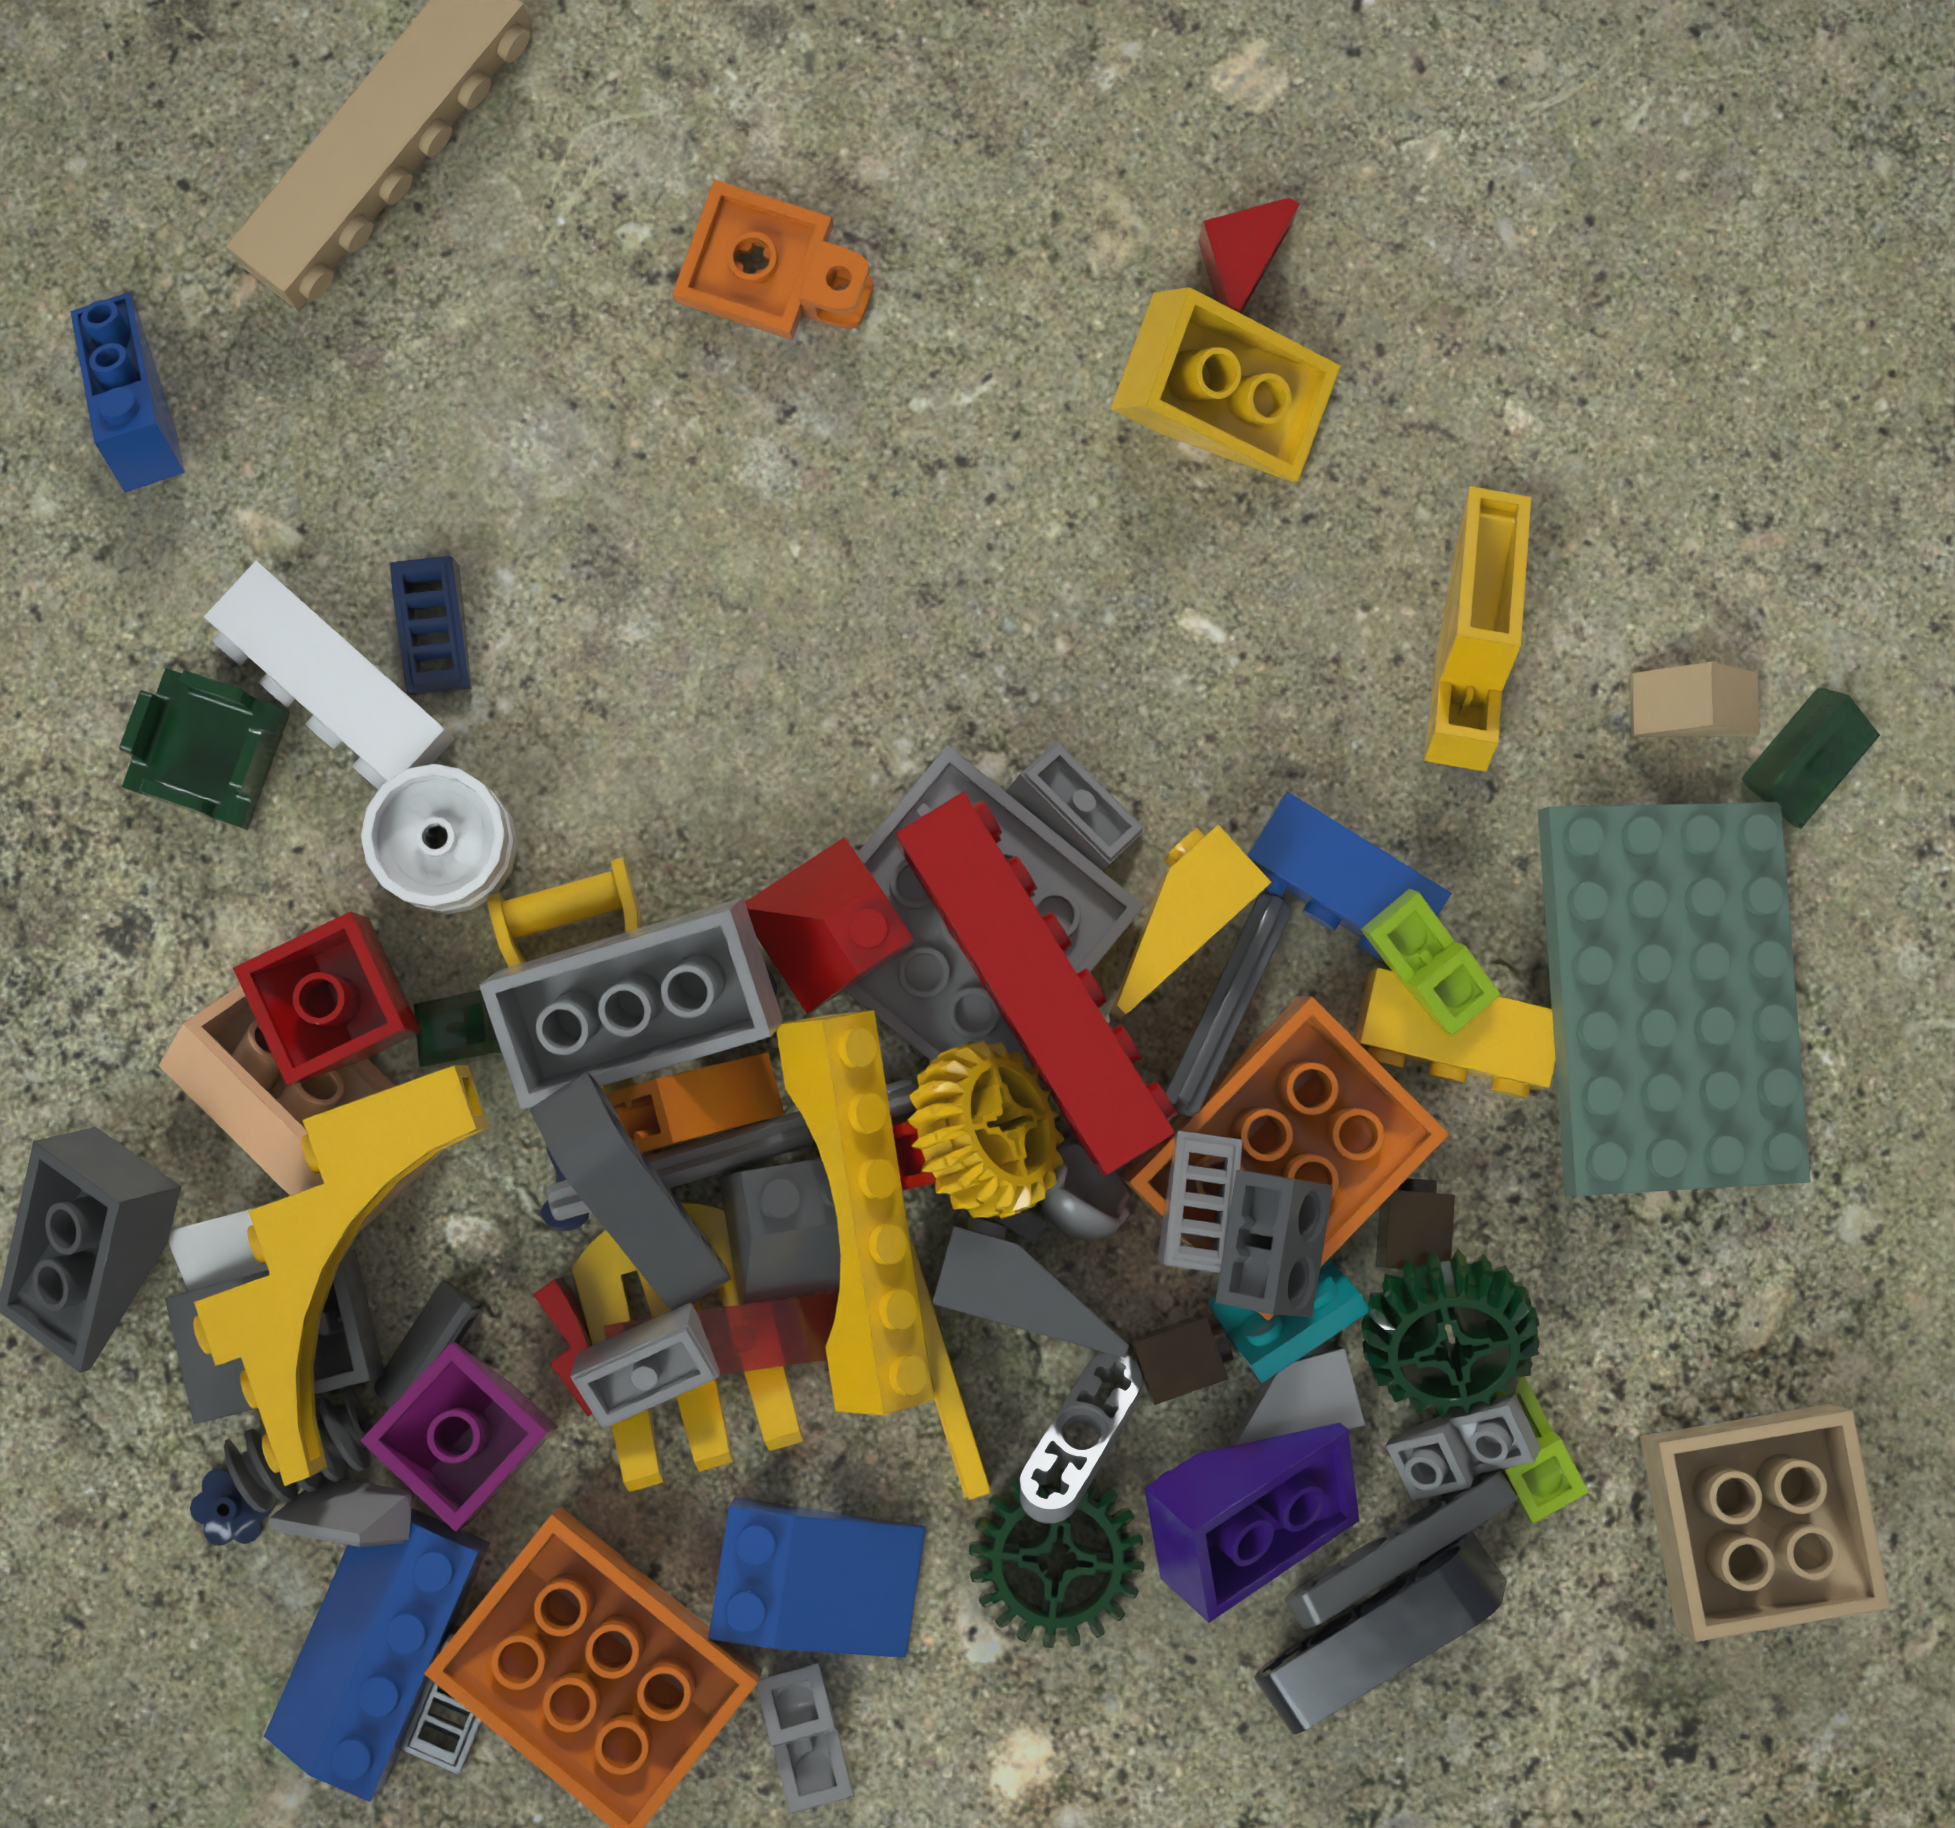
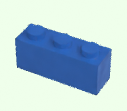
[1246,791,1452,965]

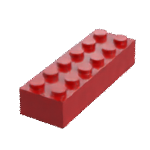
[896,791,1177,1175]

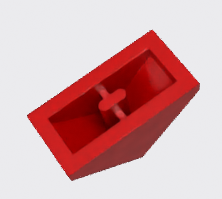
[1198,198,1300,314]

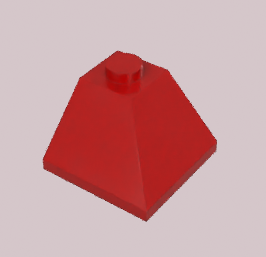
[745,837,915,1015]

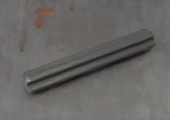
[1165,894,1292,1117]

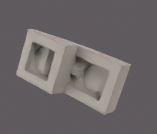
[757,1663,855,1814]

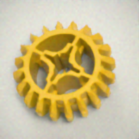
[907,1041,1065,1219]

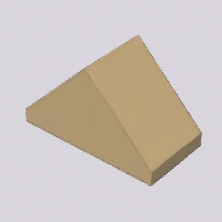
[1630,662,1760,737]

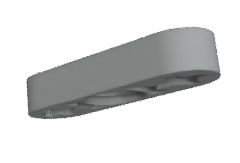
[1020,1353,1142,1523]

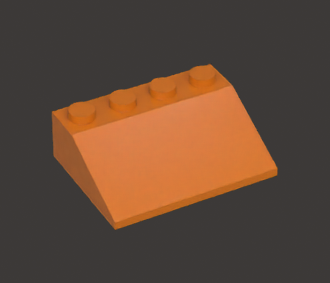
[1120,996,1449,1321]
[424,1506,762,1828]

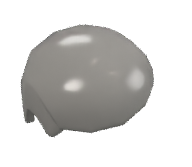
[1039,1142,1131,1242]

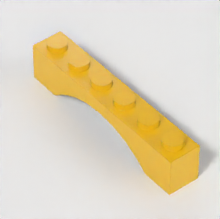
[776,1010,935,1415]

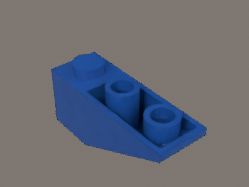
[70,292,185,493]

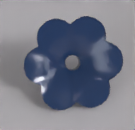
[190,1468,273,1546]

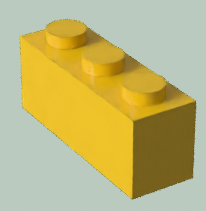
[1353,968,1556,1099]

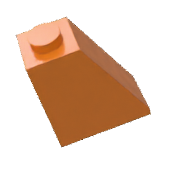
[606,1052,785,1153]

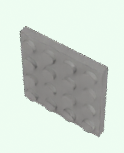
[845,745,1145,1061]

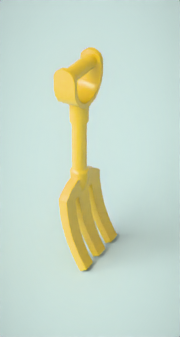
[487,856,804,1492]

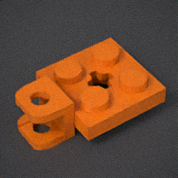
[672,179,874,340]

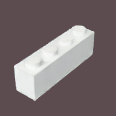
[204,561,456,790]

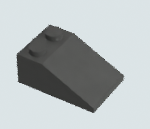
[0,1127,181,1373]
[932,1216,1129,1358]

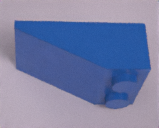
[708,1497,925,1658]

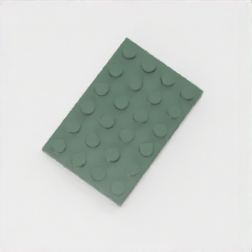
[1538,802,1811,1196]

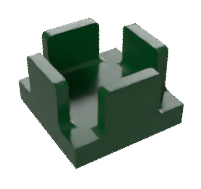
[119,668,291,831]

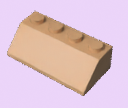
[158,985,443,1230]

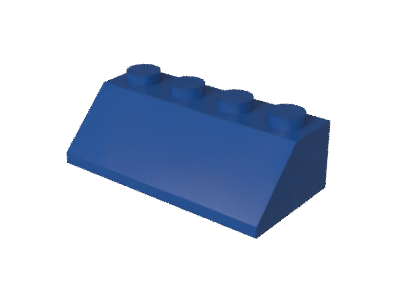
[264,1509,491,1802]

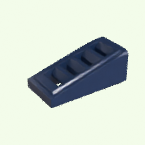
[390,556,472,696]

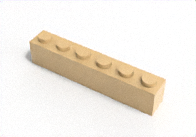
[225,0,532,311]

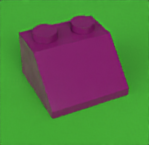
[360,1342,558,1532]

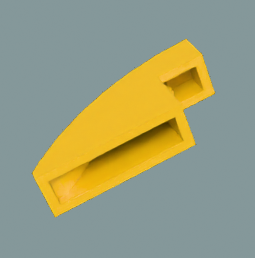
[1424,486,1531,772]

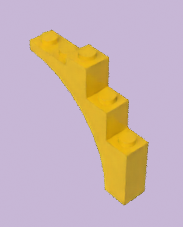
[193,1065,490,1486]

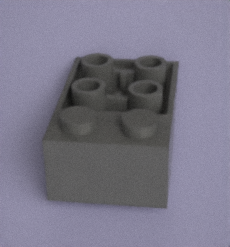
[165,1249,385,1424]

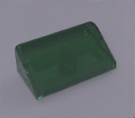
[1742,687,1880,829]

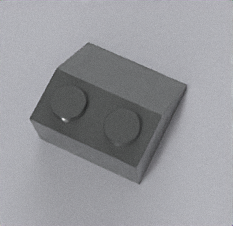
[719,1158,841,1306]

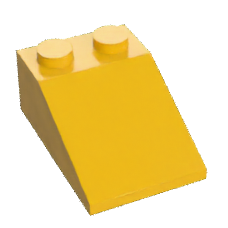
[1110,287,1341,482]
[1110,825,1272,1022]

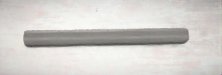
[546,1078,918,1221]

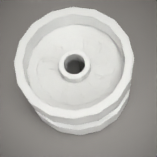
[361,764,518,914]

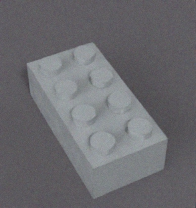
[479,897,783,1110]

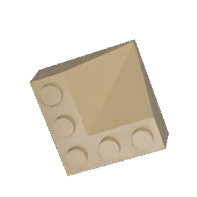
[1640,1404,1891,1642]

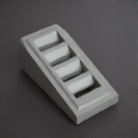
[1157,1130,1243,1273]

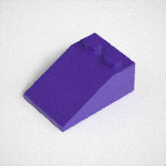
[1144,1422,1359,1623]

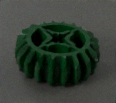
[1361,1249,1540,1419]
[969,1468,1145,1648]

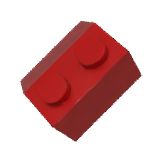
[233,911,422,1086]

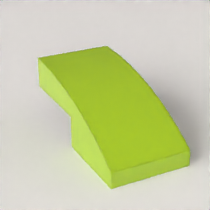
[1360,889,1501,1036]
[1473,1376,1589,1524]

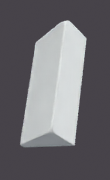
[168,1208,268,1292]

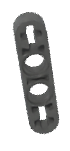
[1285,1469,1517,1629]

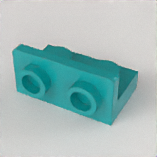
[1208,1257,1369,1383]

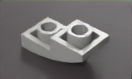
[1386,1393,1541,1500]

